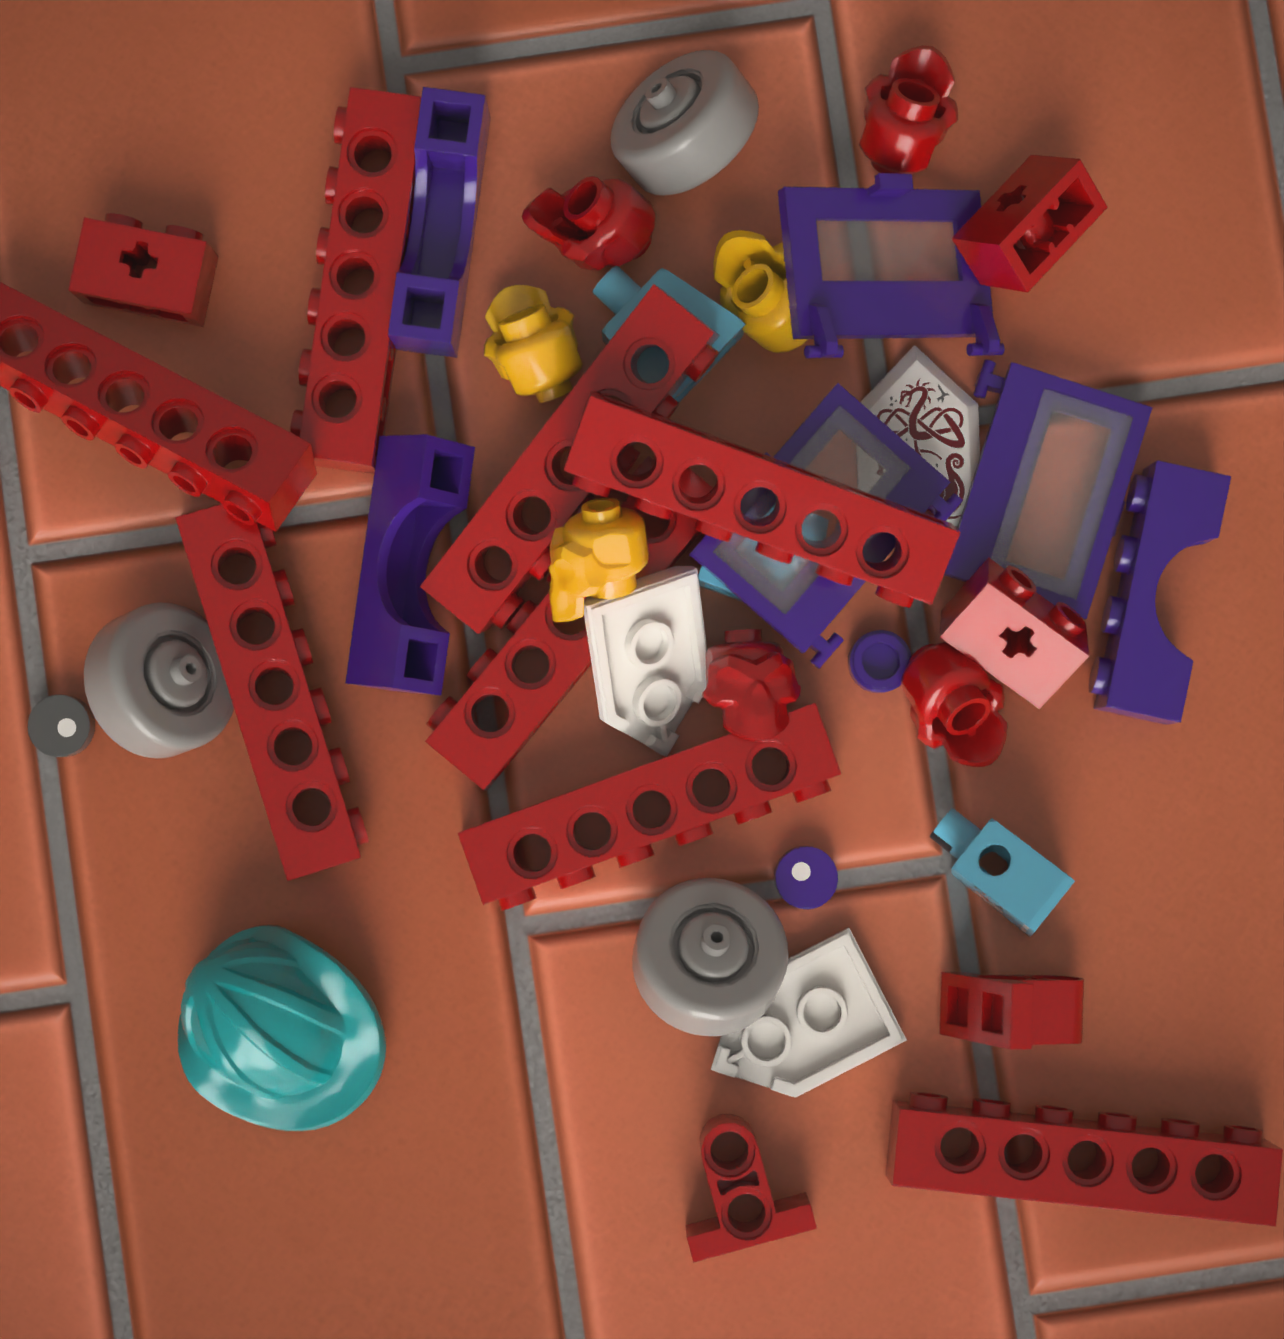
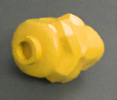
[713,230,808,353]
[484,285,583,403]
[549,498,649,622]

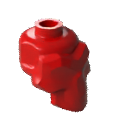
[859,45,958,174]
[522,176,656,271]
[702,629,801,742]
[901,642,1008,767]

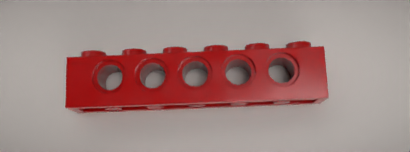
[290,87,422,474]
[0,282,317,532]
[420,284,720,634]
[563,390,961,608]
[425,456,713,790]
[175,504,369,881]
[457,703,842,911]
[886,1092,1283,1227]

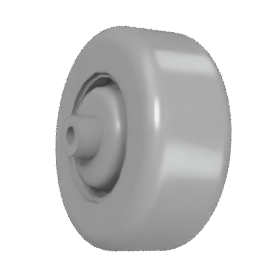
[610,50,759,196]
[84,602,234,758]
[632,878,789,1036]

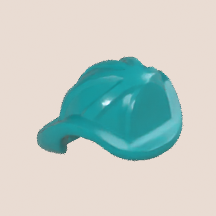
[178,925,386,1131]

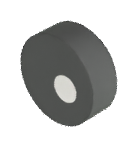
[28,695,95,757]

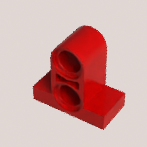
[939,972,1084,1050]
[685,1114,817,1263]

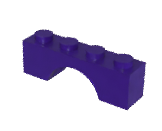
[388,87,491,358]
[345,434,475,696]
[1089,460,1231,725]

